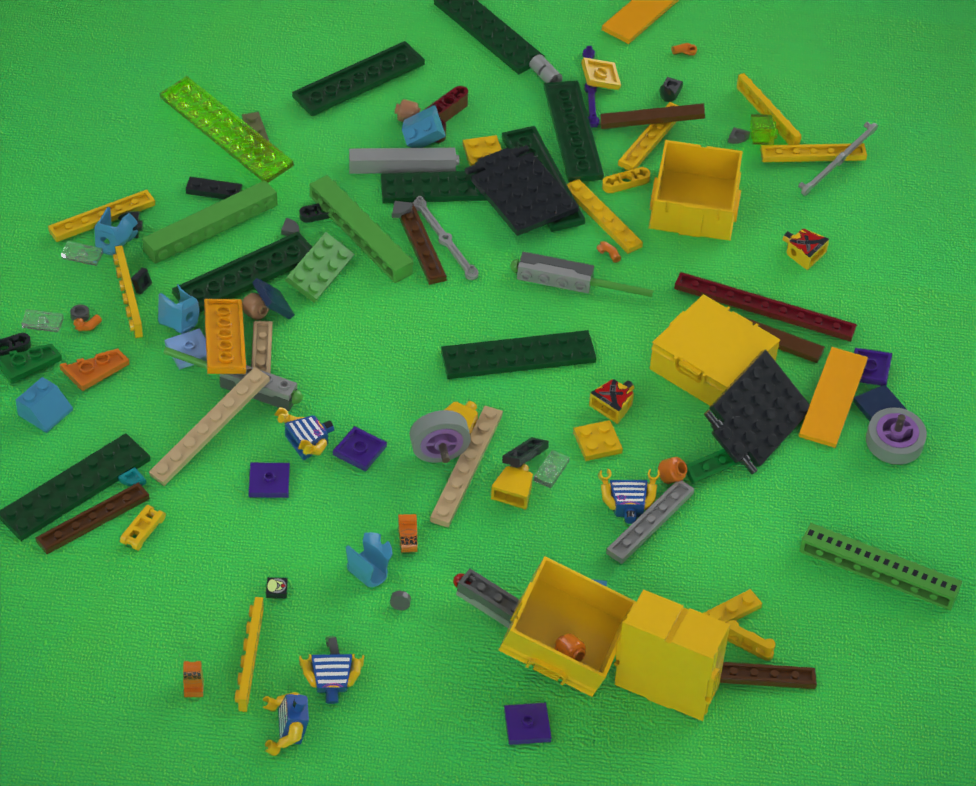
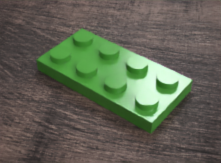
[285,232,355,303]

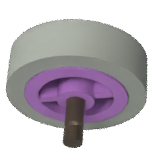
[866,408,927,464]
[409,410,471,463]

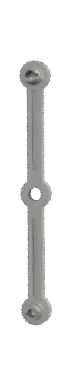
[798,122,878,196]
[413,196,478,280]

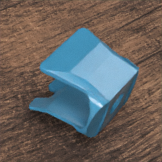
[94,207,138,255]
[158,284,200,334]
[346,532,393,587]

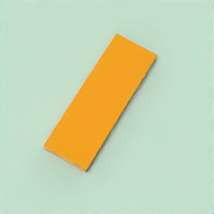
[602,0,679,44]
[204,299,246,374]
[799,347,868,448]

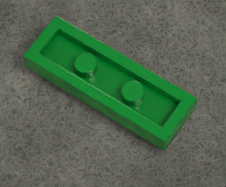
[686,449,740,484]

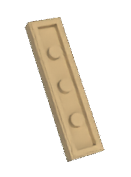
[251,321,273,373]

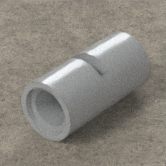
[529,54,563,83]

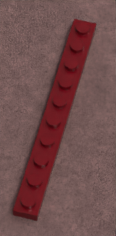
[674,272,857,342]

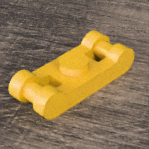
[120,505,166,551]
[727,620,776,661]

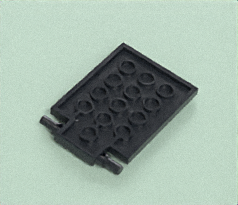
[465,145,579,236]
[704,350,810,474]

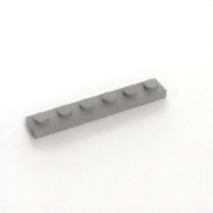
[606,481,694,564]

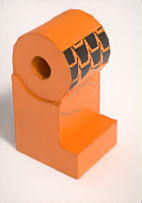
[398,514,418,553]
[183,661,204,697]

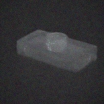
[61,241,103,266]
[22,309,64,332]
[534,450,569,488]

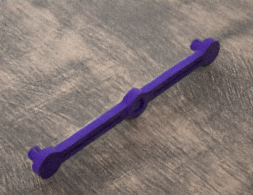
[582,46,600,127]

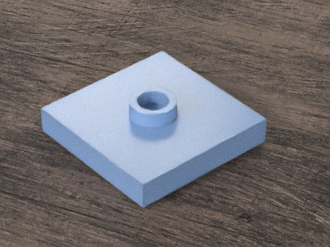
[164,328,207,370]

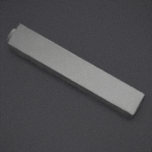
[349,148,459,174]

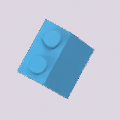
[402,105,446,148]
[16,377,73,433]

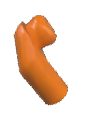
[671,43,697,56]
[596,241,621,263]
[73,314,102,331]

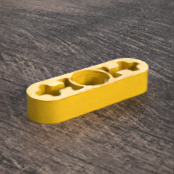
[602,167,651,193]

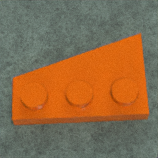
[60,348,130,391]

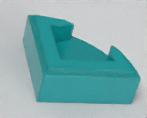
[118,467,146,487]

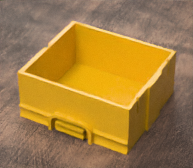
[649,140,743,241]
[650,294,780,406]
[498,556,636,697]
[614,589,730,721]

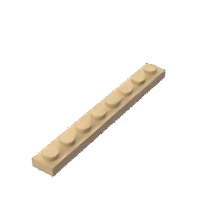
[149,367,270,486]
[430,406,503,528]

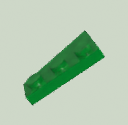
[0,344,62,384]

